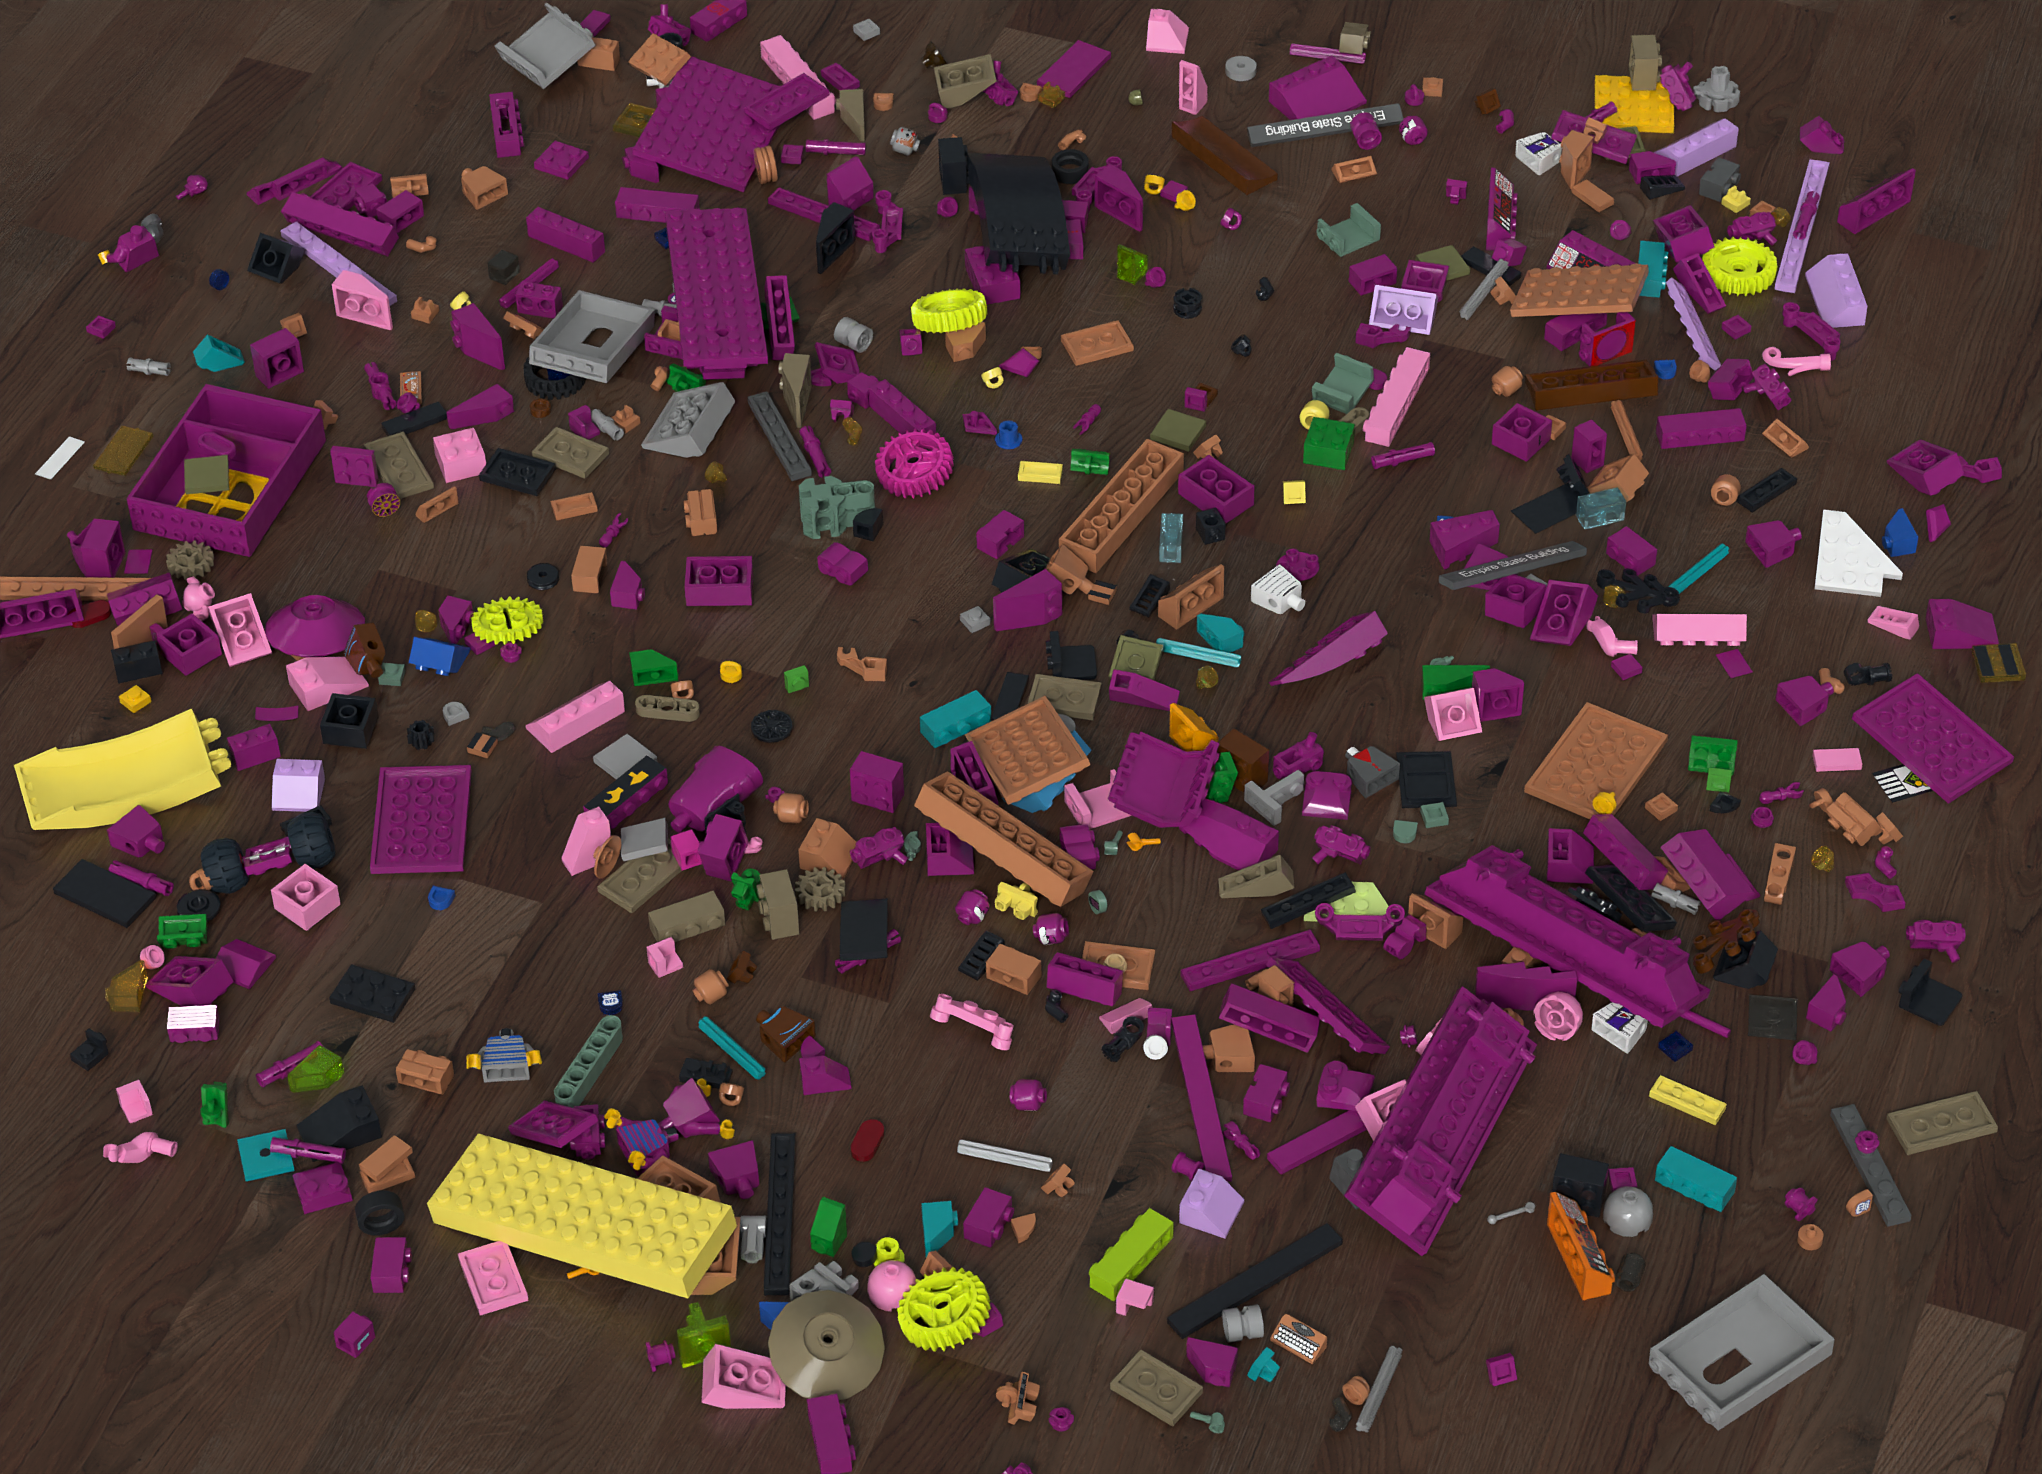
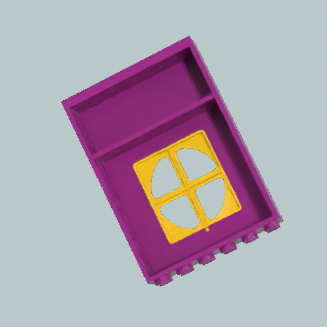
[127,384,326,557]

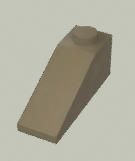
[836,89,865,141]
[1218,855,1294,898]

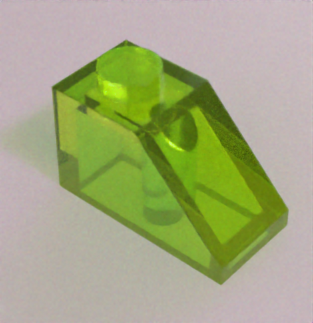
[1117,244,1148,285]
[287,1045,344,1093]

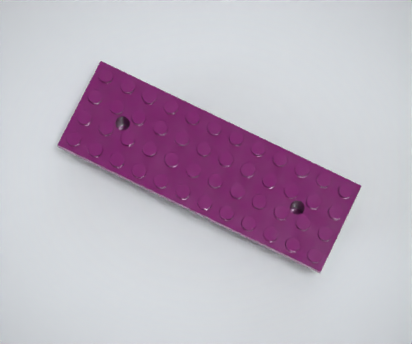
[665,208,768,379]
[1424,845,1710,1028]
[1344,986,1537,1256]

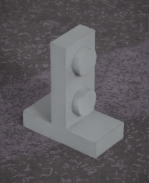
[1244,770,1304,826]

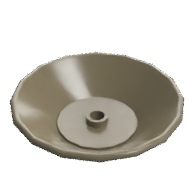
[768,1290,885,1400]

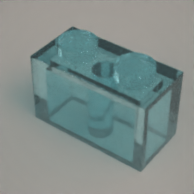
[1576,487,1626,530]
[1159,513,1183,563]

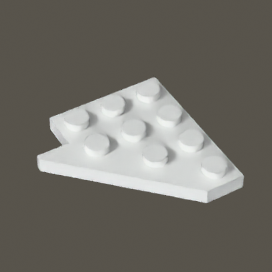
[1815,510,1903,597]

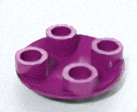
[1276,549,1319,581]

